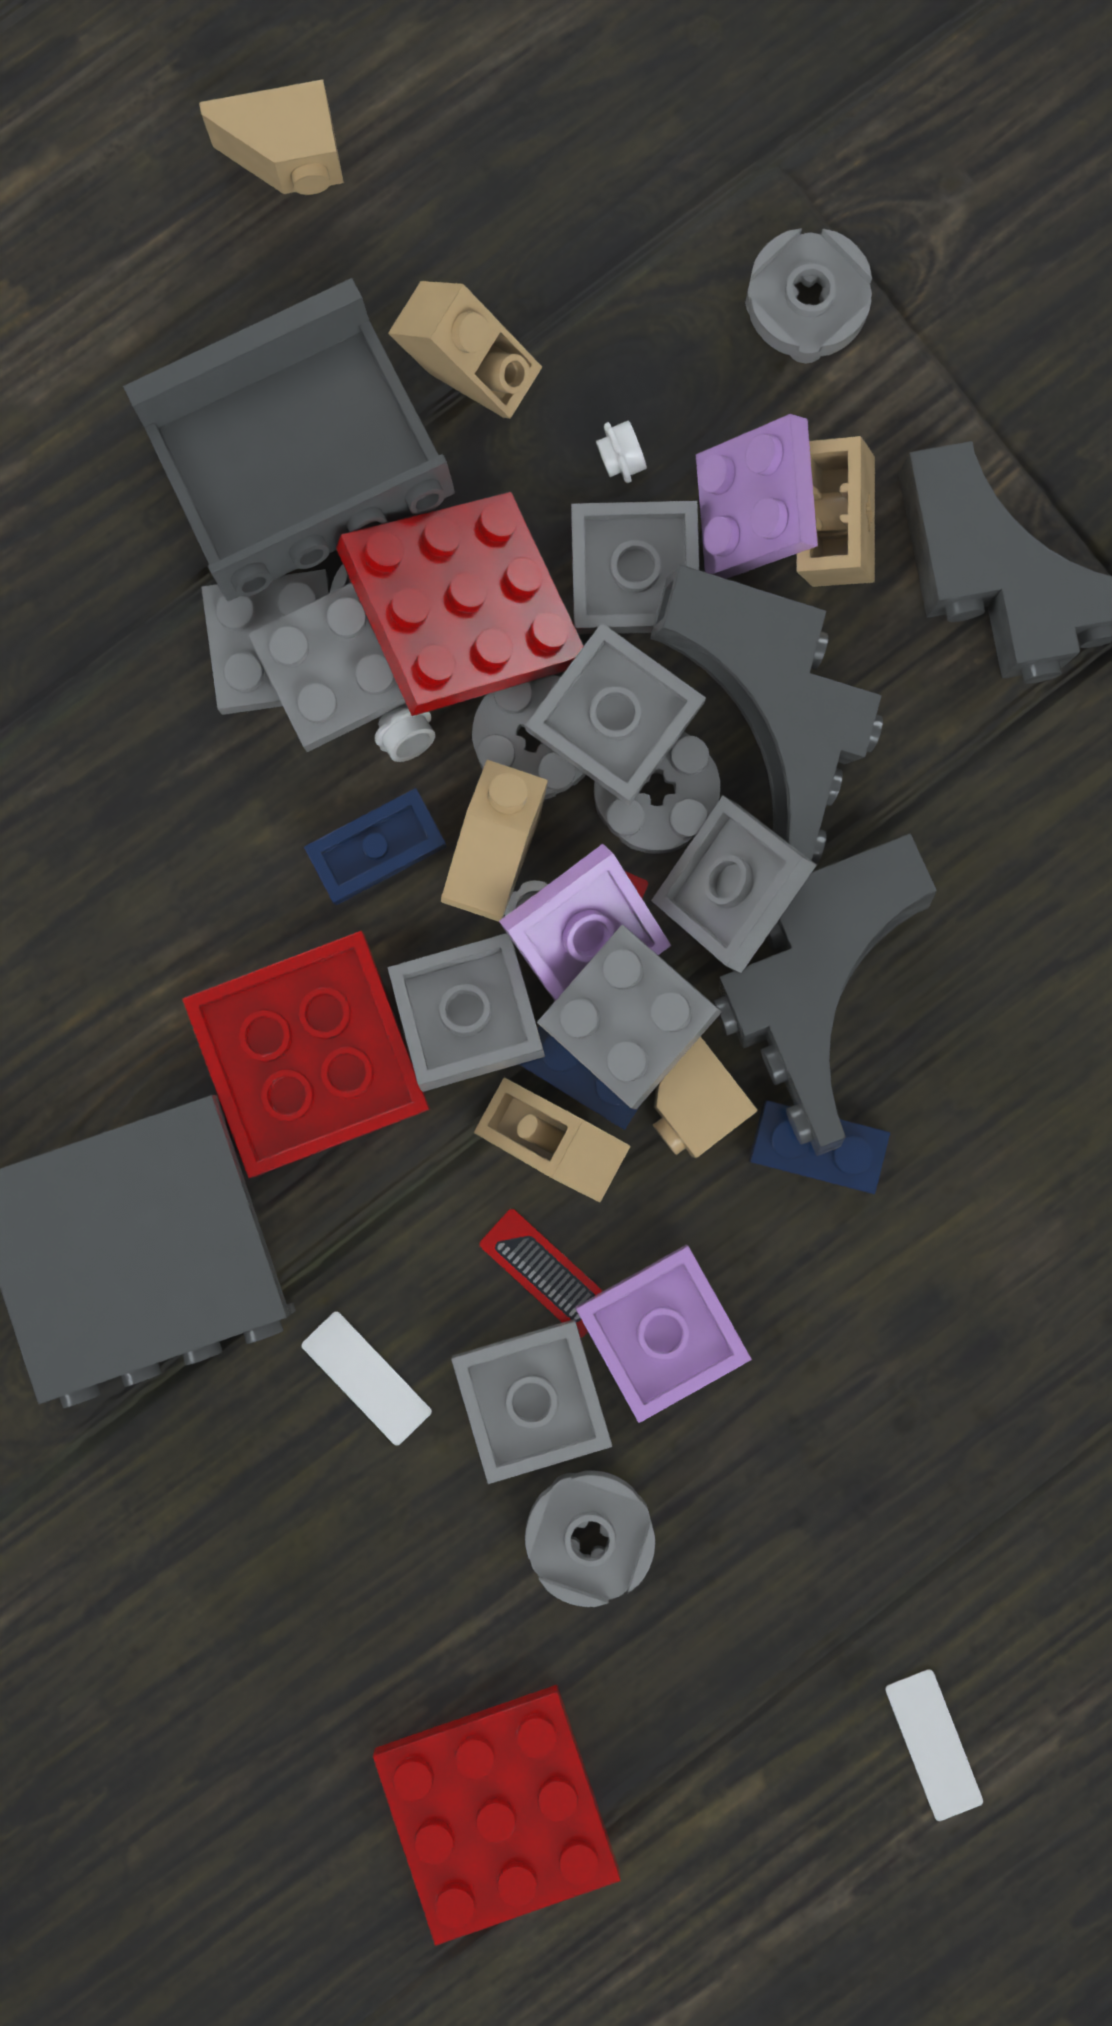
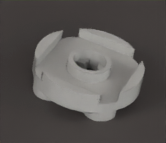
[745,228,872,364]
[472,675,586,800]
[594,731,720,854]
[525,1471,655,1607]

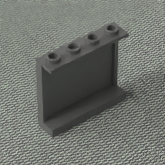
[123,278,455,601]
[0,1095,296,1408]

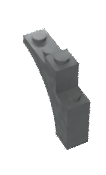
[898,441,1112,684]
[650,565,883,865]
[712,833,937,1156]

